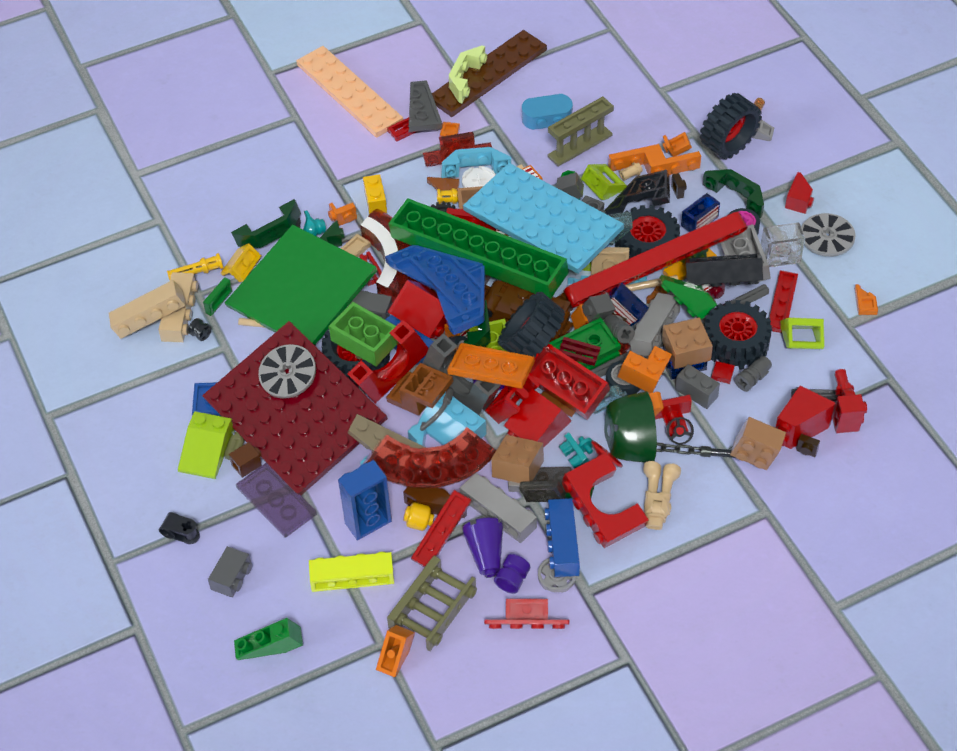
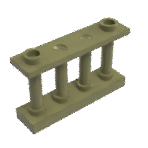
[548,96,614,167]
[387,556,477,651]

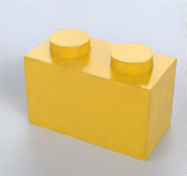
[363,174,387,217]

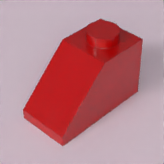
[785,172,814,214]

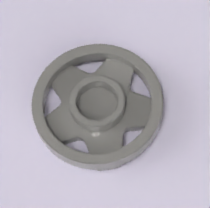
[538,558,577,593]

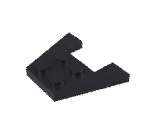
[605,170,670,216]

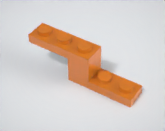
[608,144,701,175]

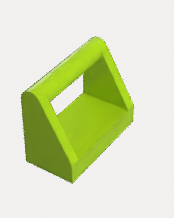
[581,164,627,200]
[781,318,824,349]

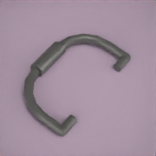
[420,387,454,431]

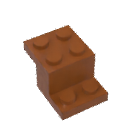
[386,363,454,416]

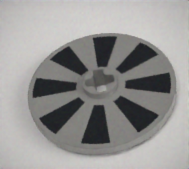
[800,213,855,257]
[258,344,316,398]

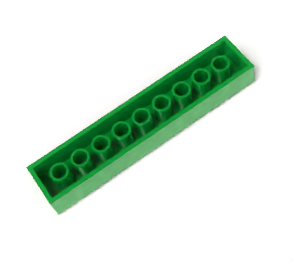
[388,198,569,299]

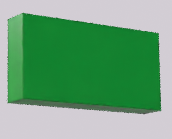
[203,277,232,316]

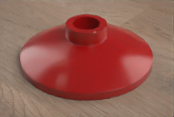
[591,440,623,468]

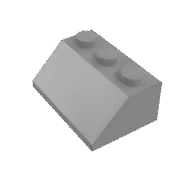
[720,224,771,282]

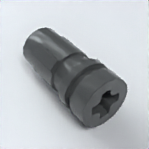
[604,314,635,343]
[735,356,772,392]

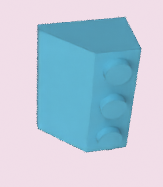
[418,392,487,458]

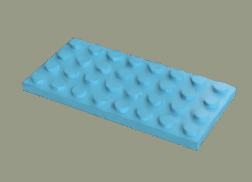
[463,163,624,274]

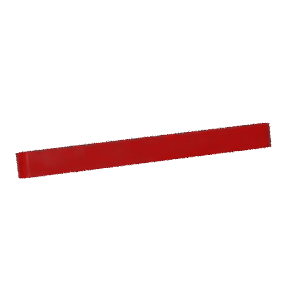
[563,212,748,308]

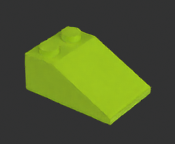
[178,411,234,479]

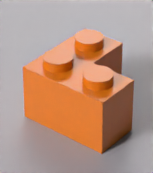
[617,346,672,393]

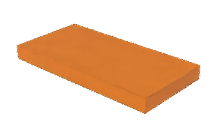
[447,343,535,389]

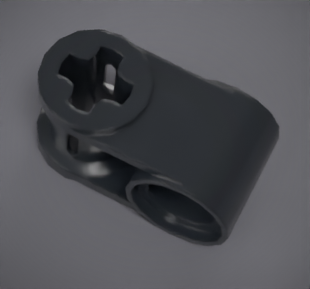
[158,512,200,544]

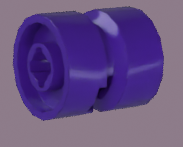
[494,554,531,594]

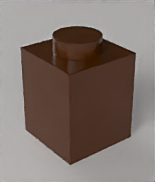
[229,442,262,478]

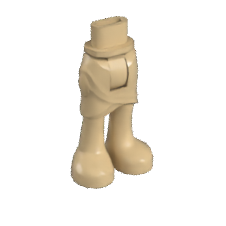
[643,461,681,530]

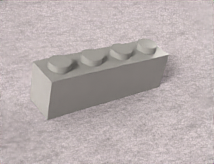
[628,293,680,356]
[460,473,537,543]

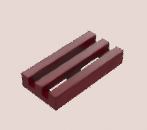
[559,337,601,366]

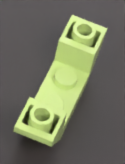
[449,46,487,103]

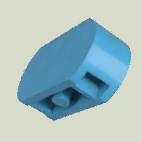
[522,94,573,130]

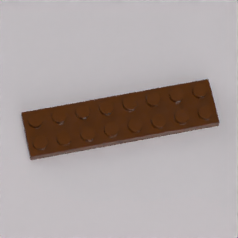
[432,29,547,117]

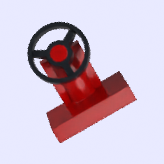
[655,395,694,445]

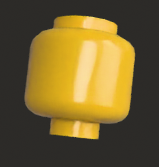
[403,502,434,531]

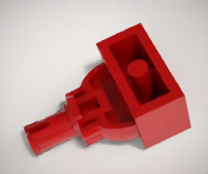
[832,369,867,433]

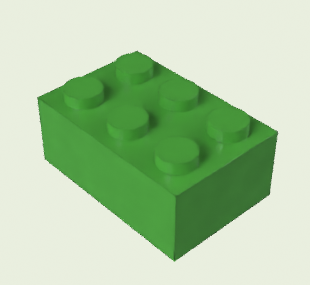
[329,302,397,366]

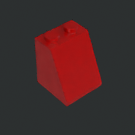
[388,280,447,339]
[775,385,835,449]
[504,388,572,448]

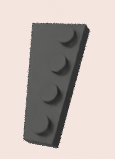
[409,80,442,132]

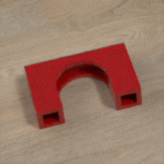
[347,320,429,404]
[562,453,649,548]

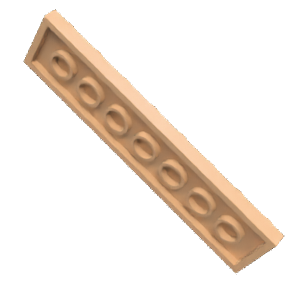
[296,46,403,138]

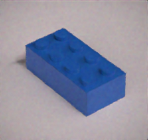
[338,460,392,541]

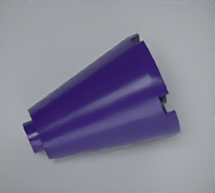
[462,518,503,578]

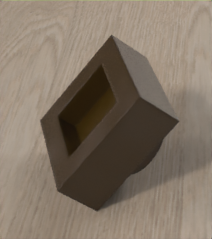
[671,173,687,199]
[796,434,820,457]

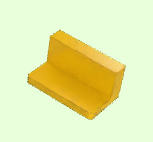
[220,243,262,282]

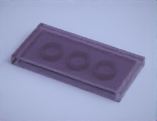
[236,463,317,538]

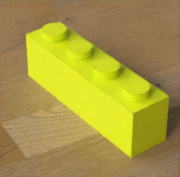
[309,552,394,592]

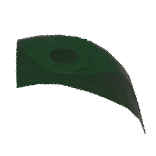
[604,391,657,463]

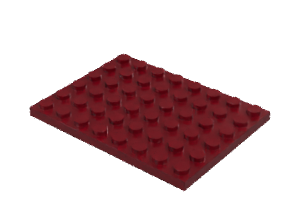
[202,321,388,497]

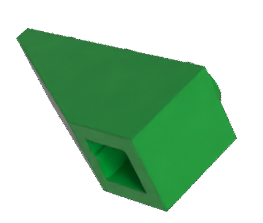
[659,275,717,320]
[234,618,303,660]

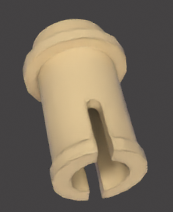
[619,162,643,181]

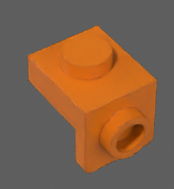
[663,132,692,157]
[328,202,357,226]

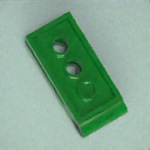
[549,317,621,370]

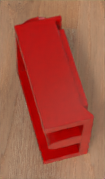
[485,374,540,424]

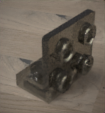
[519,467,572,502]

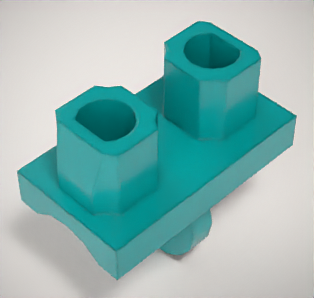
[559,432,593,469]

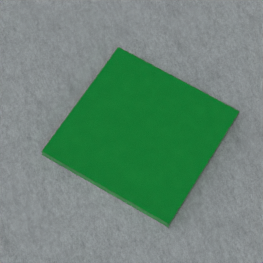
[224,224,378,345]

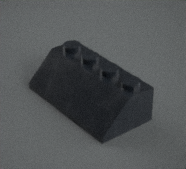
[686,253,763,287]

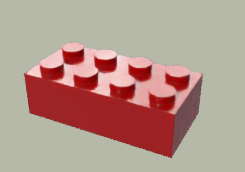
[529,344,610,420]

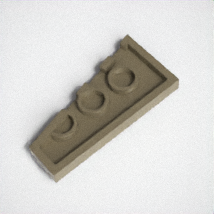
[348,414,428,483]

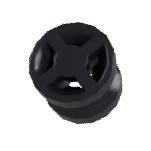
[188,318,212,341]

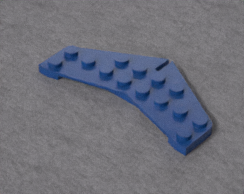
[385,245,485,335]

